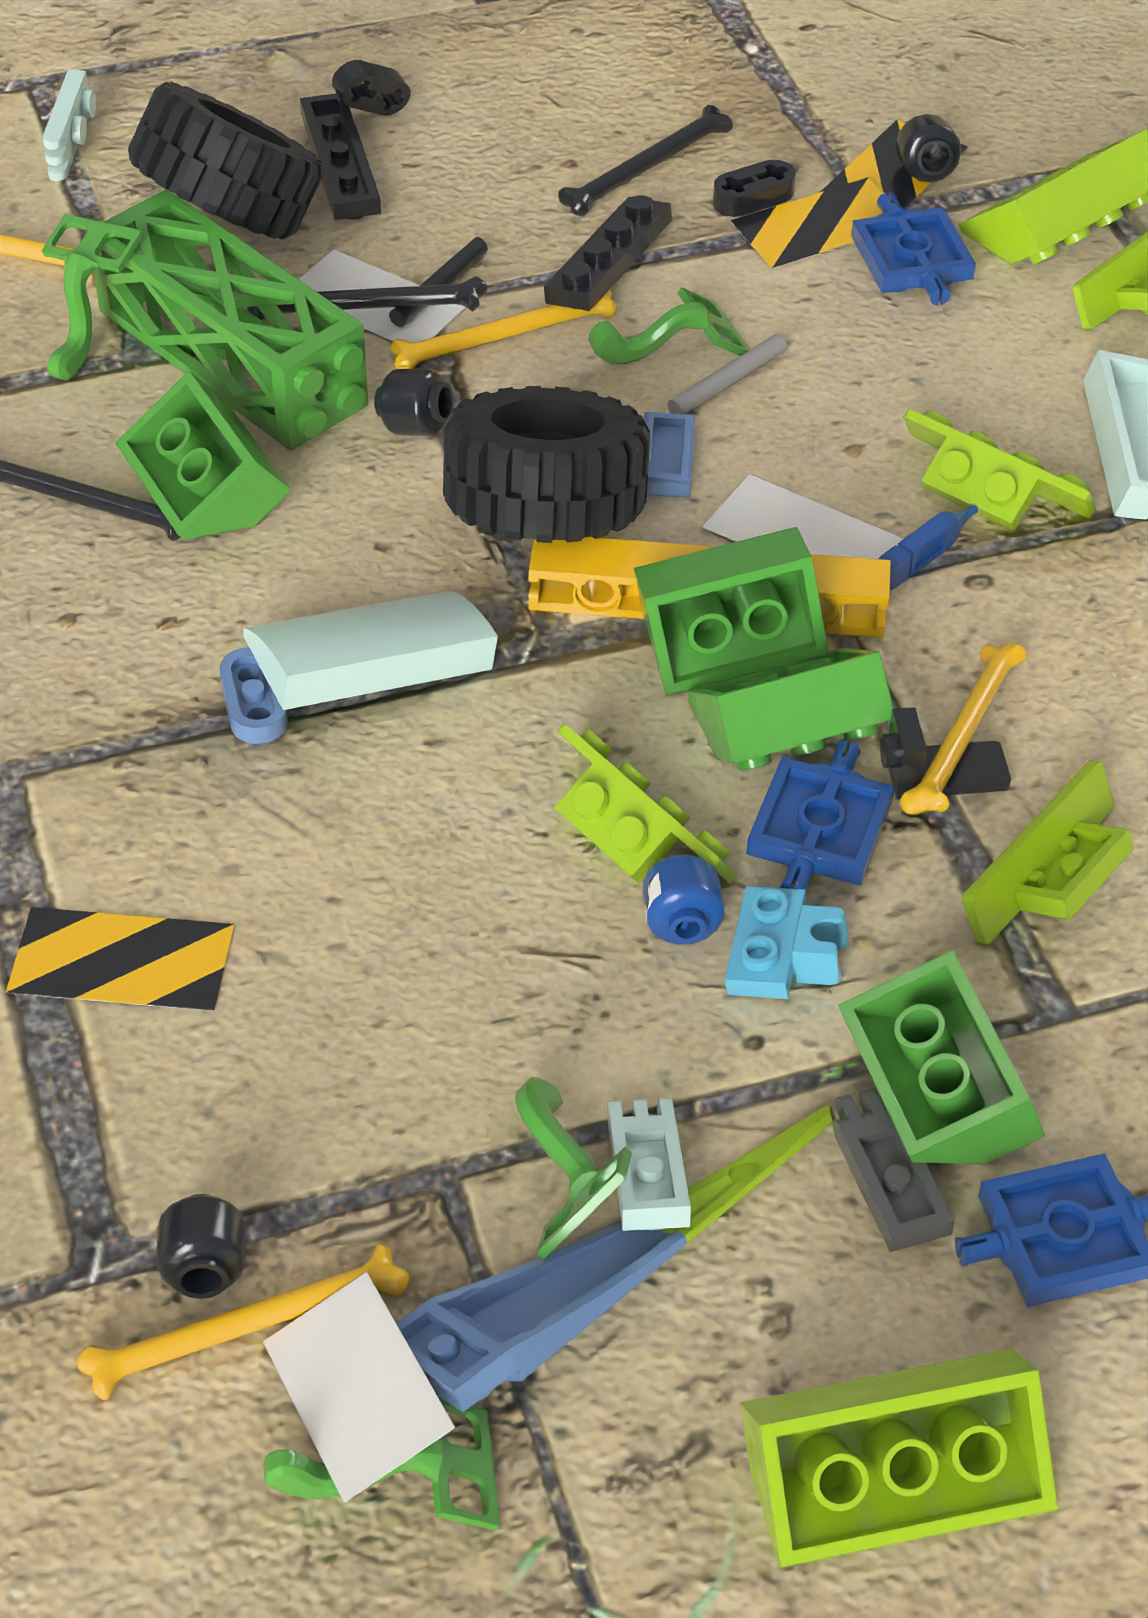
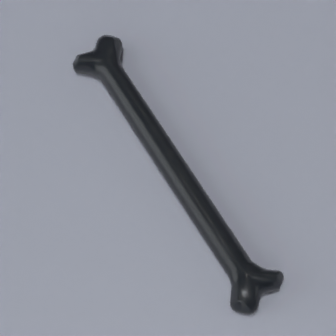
[558,105,733,216]
[247,276,487,320]
[0,460,180,541]

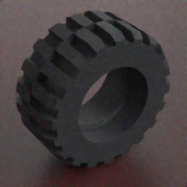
[128,82,324,240]
[443,386,650,543]

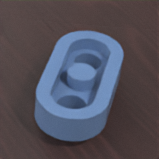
[220,647,288,744]

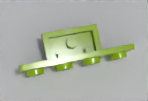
[1072,231,1148,330]
[903,408,1096,531]
[554,723,738,884]
[962,760,1134,944]

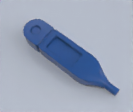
[879,505,978,590]

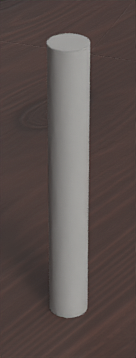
[668,334,787,414]

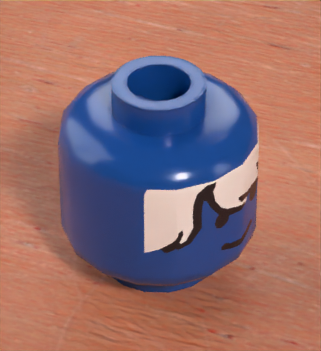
[642,855,724,945]

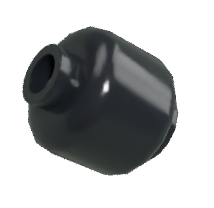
[896,114,962,183]
[374,369,454,436]
[156,1194,246,1299]

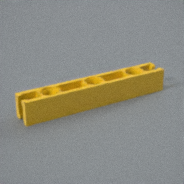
[529,537,891,638]

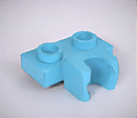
[724,886,848,999]

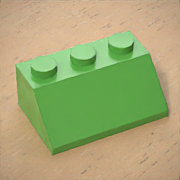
[115,371,292,540]
[633,526,829,695]
[686,648,893,770]
[838,950,1046,1164]

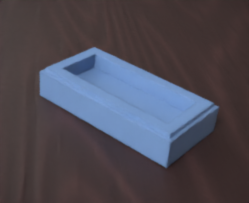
[644,412,696,497]

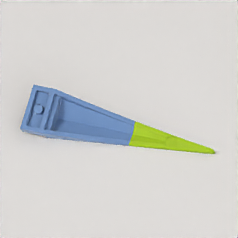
[396,1105,835,1412]

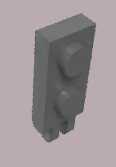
[833,1088,955,1252]

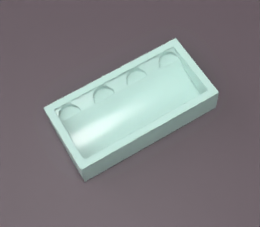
[1083,350,1148,519]
[243,590,498,710]

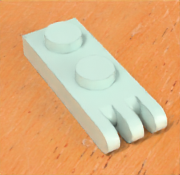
[43,70,96,181]
[607,1098,691,1231]

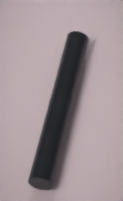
[389,237,488,327]

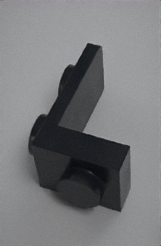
[880,707,1011,799]

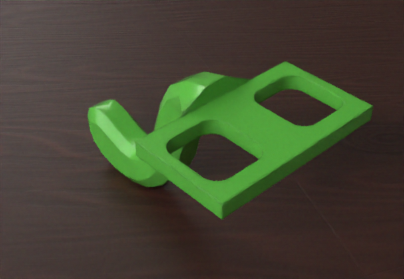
[41,214,144,381]
[588,287,750,364]
[515,1077,632,1260]
[263,1397,501,1531]

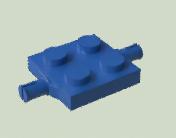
[851,192,976,306]
[746,740,895,889]
[955,1153,1148,1307]

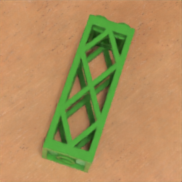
[94,190,368,451]

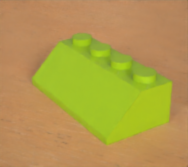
[958,128,1148,265]
[740,1349,1058,1568]

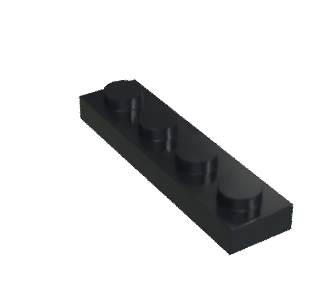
[300,93,381,220]
[544,195,672,311]

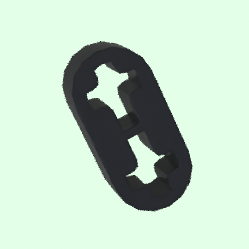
[332,60,411,116]
[713,160,796,217]

